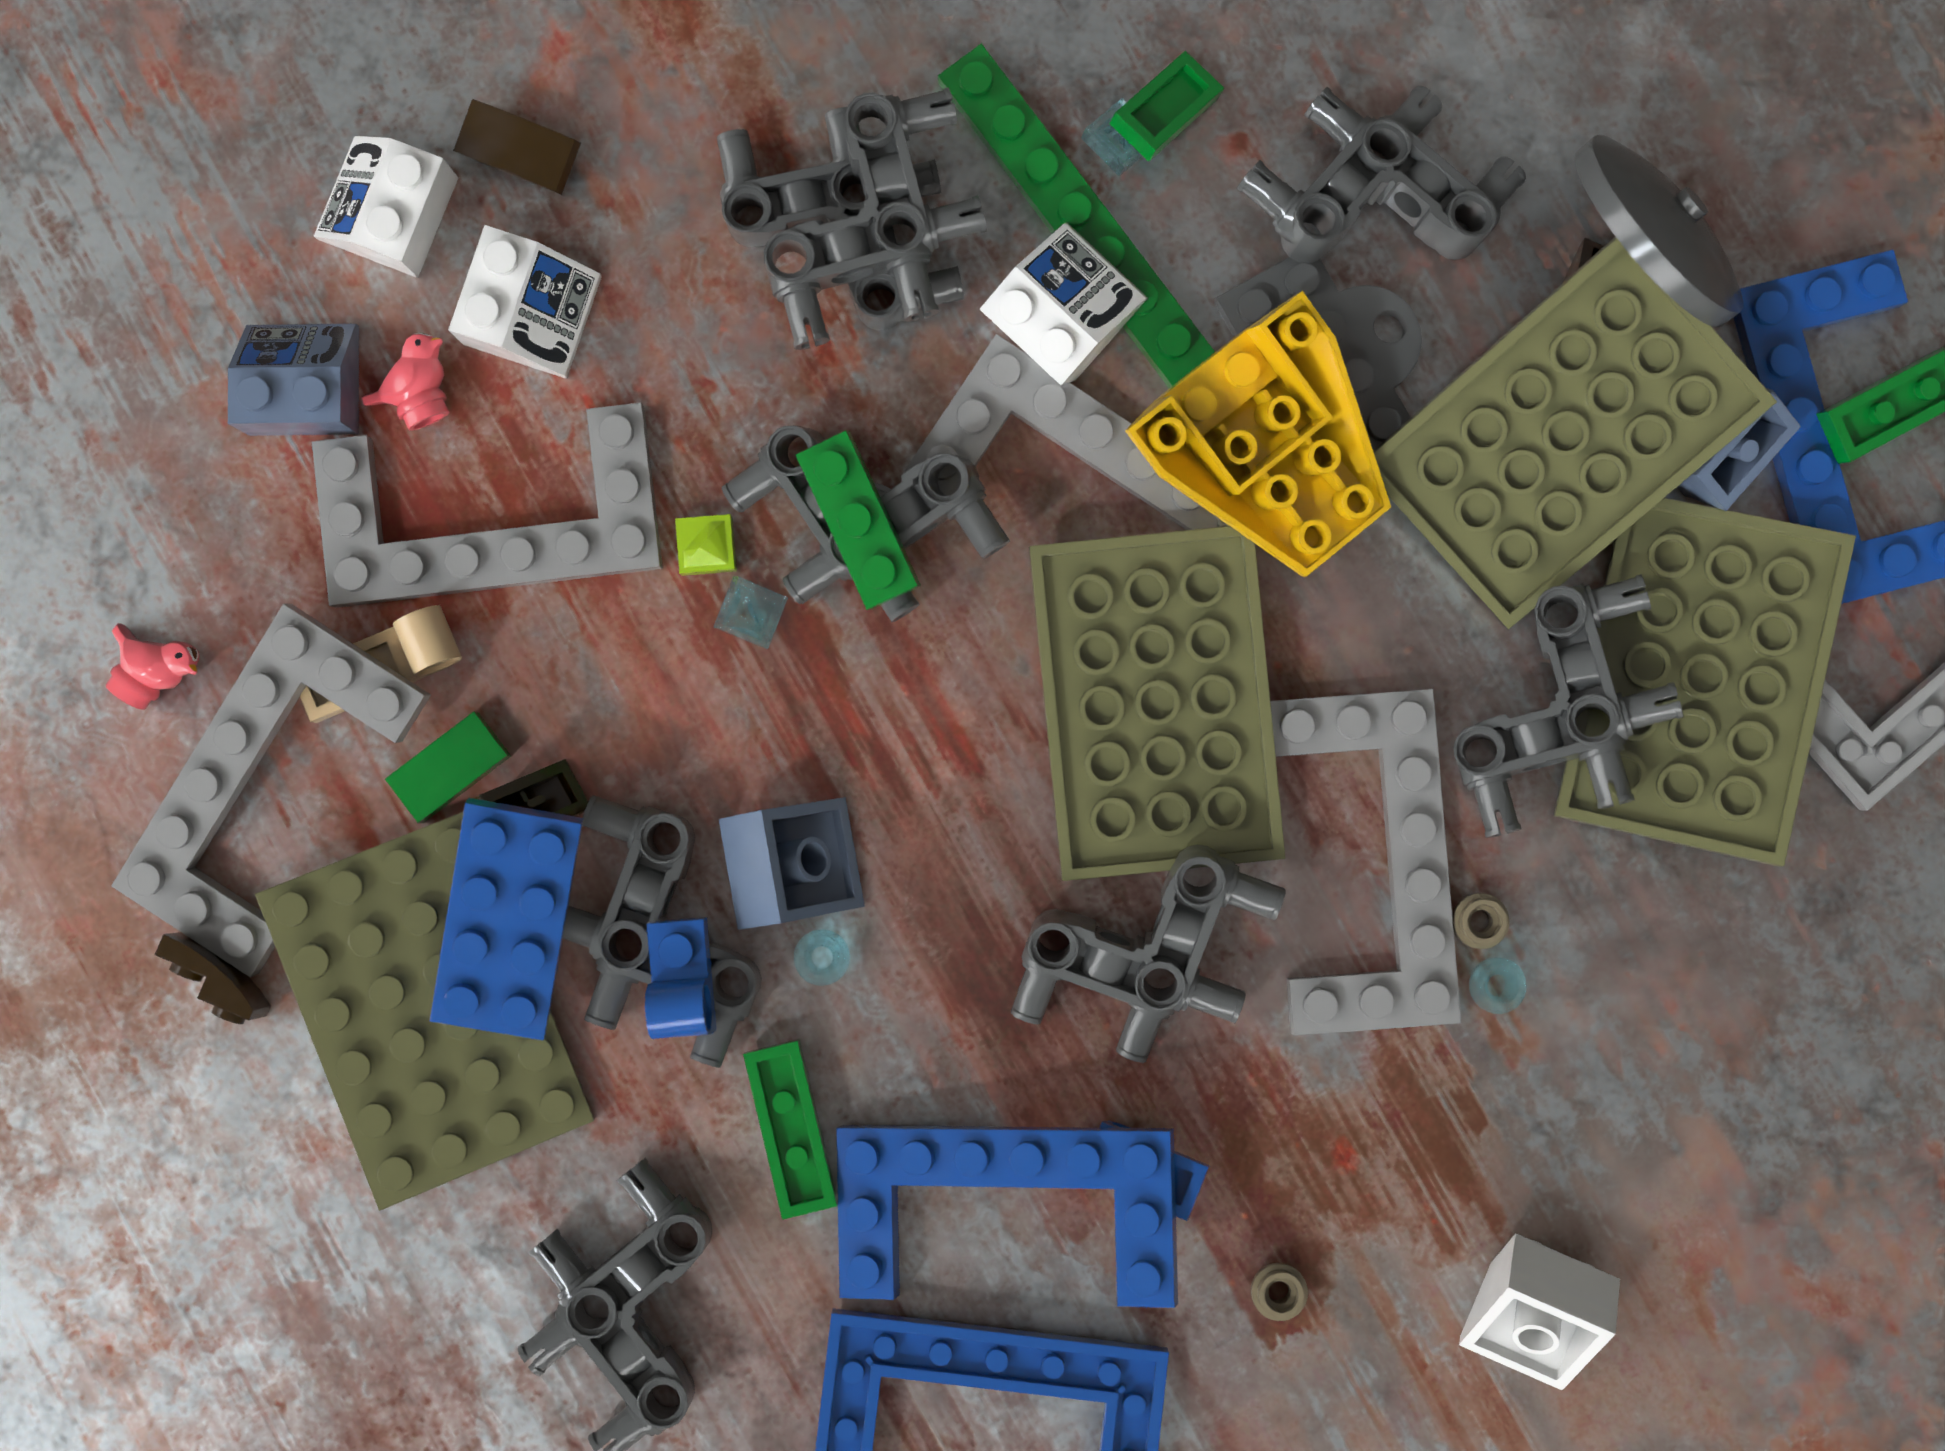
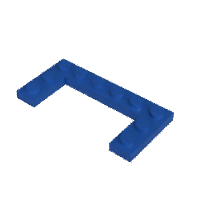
[1733,249,1945,604]
[836,1125,1178,1308]
[815,1308,1169,1451]

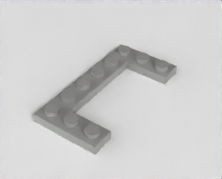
[904,334,1229,530]
[312,402,663,608]
[111,604,431,977]
[1809,662,1945,811]
[1270,689,1461,1036]

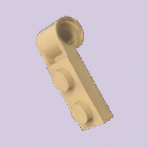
[300,605,462,723]

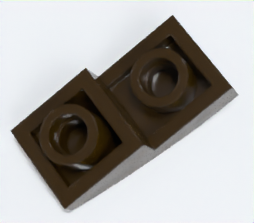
[453,99,581,195]
[154,932,271,1024]

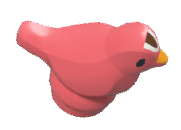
[361,333,450,431]
[106,623,200,710]

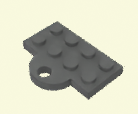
[1214,257,1422,451]

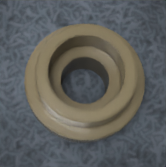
[1452,893,1510,949]
[1251,1263,1308,1321]

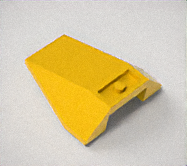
[1125,291,1391,577]

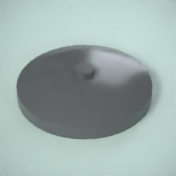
[1574,135,1744,327]

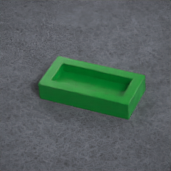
[1109,51,1224,161]
[385,711,511,823]

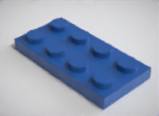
[430,798,584,1041]

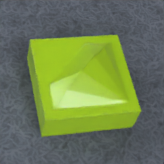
[675,514,737,576]

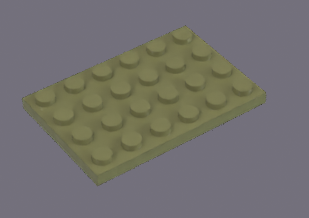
[1373,236,1777,630]
[1553,498,1856,867]
[1029,526,1286,881]
[255,812,595,1211]

